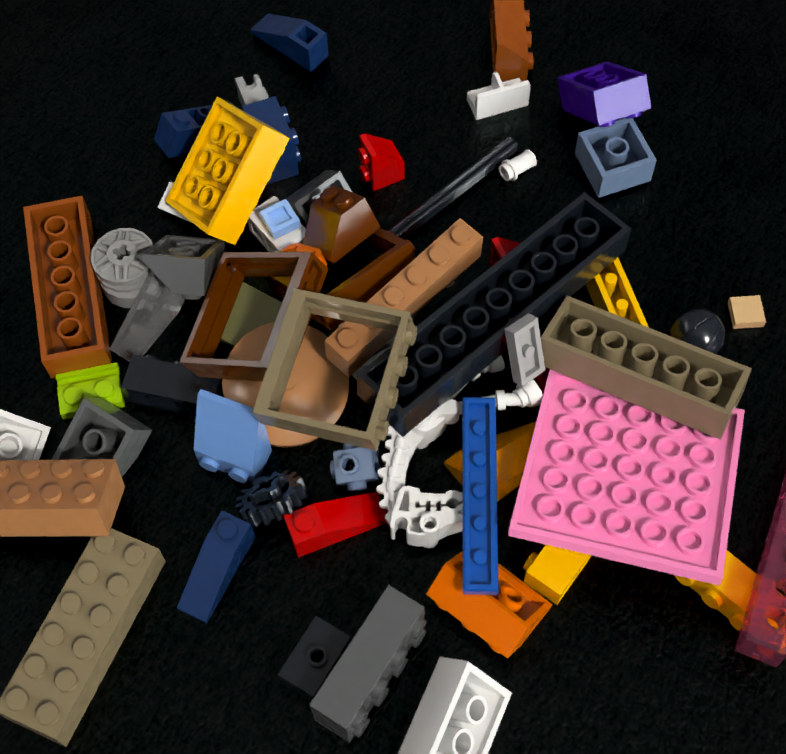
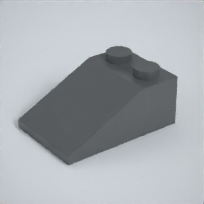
[52,398,152,477]

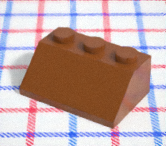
[490,0,533,82]

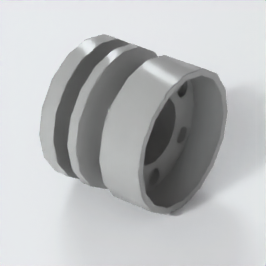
[91,228,163,308]

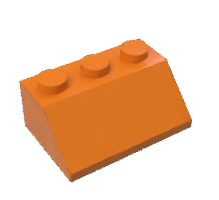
[426,551,553,659]

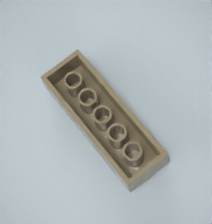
[541,296,752,440]
[0,528,166,747]

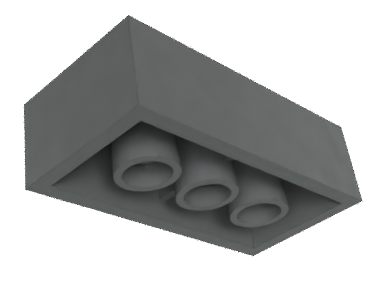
[309,585,427,743]

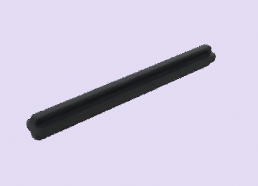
[387,137,518,239]

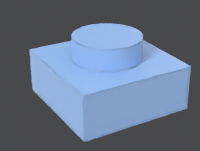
[259,199,301,240]

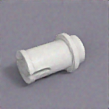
[499,150,537,181]

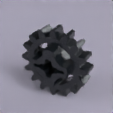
[235,470,307,526]

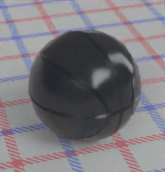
[669,307,725,354]

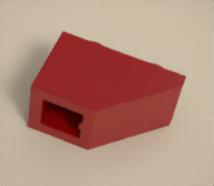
[357,133,405,191]

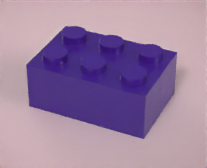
[557,61,651,127]

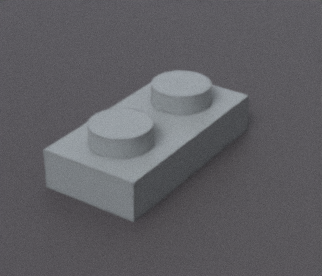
[505,313,545,387]

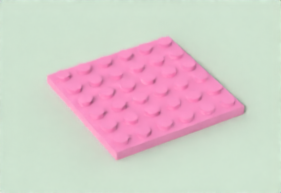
[508,369,745,585]

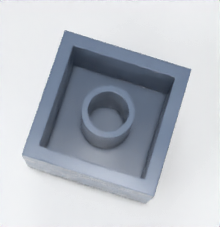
[575,118,657,198]

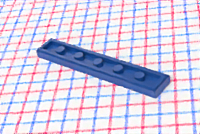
[462,397,498,595]

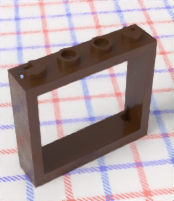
[265,228,416,330]
[179,252,328,381]

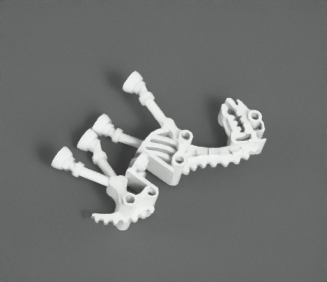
[338,281,543,549]

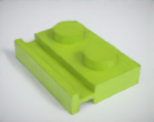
[55,362,125,420]

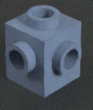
[330,444,383,491]

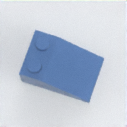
[194,389,272,483]

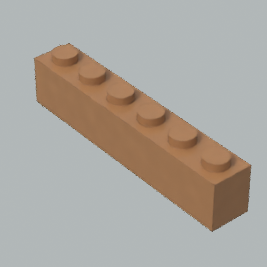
[324,218,483,378]

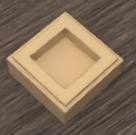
[728,295,766,329]

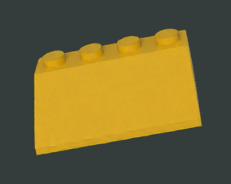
[165,97,290,245]

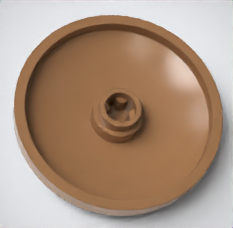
[222,322,349,448]

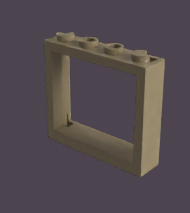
[252,288,417,451]

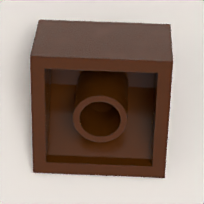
[303,186,380,264]

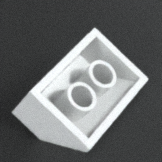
[398,657,512,754]

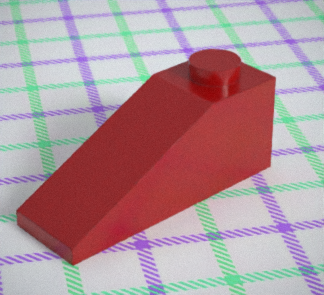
[283,492,387,558]

